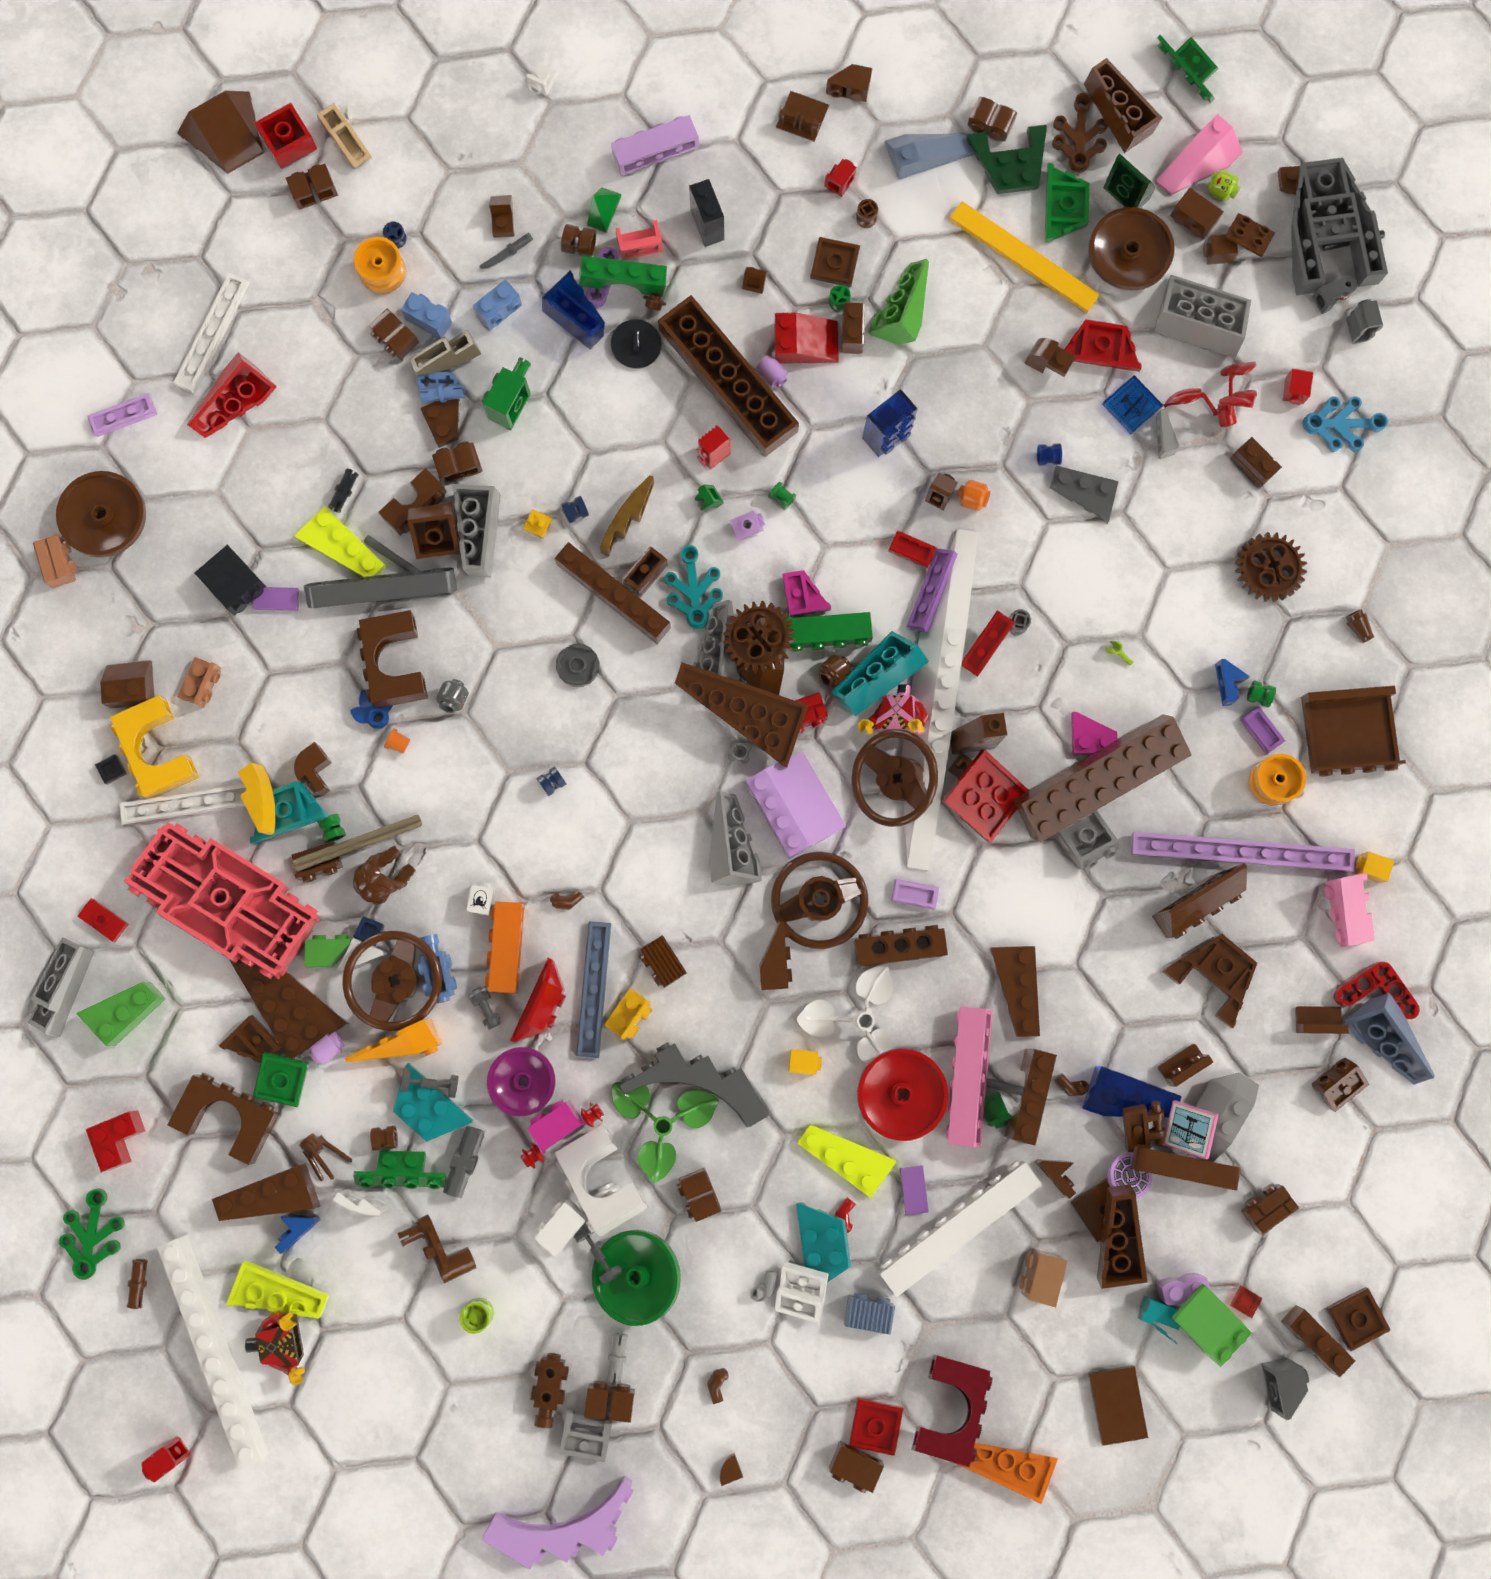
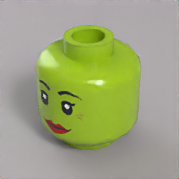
[1207,170,1240,202]

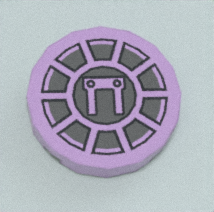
[1107,1153,1152,1199]

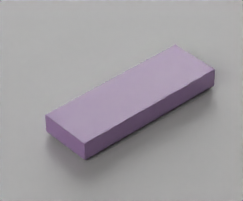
[87,393,158,437]

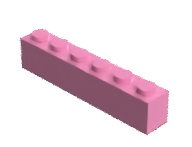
[946,1007,993,1147]

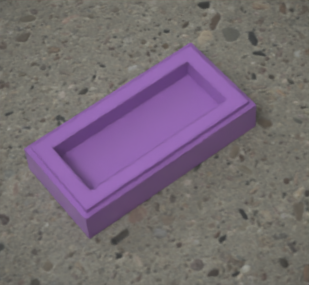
[253,587,299,611]
[1240,706,1286,754]
[900,1166,929,1215]

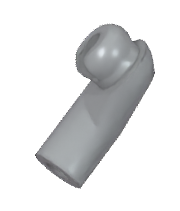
[750,1271,777,1302]

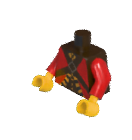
[245,1312,305,1385]

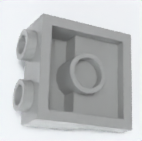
[1058,810,1119,869]

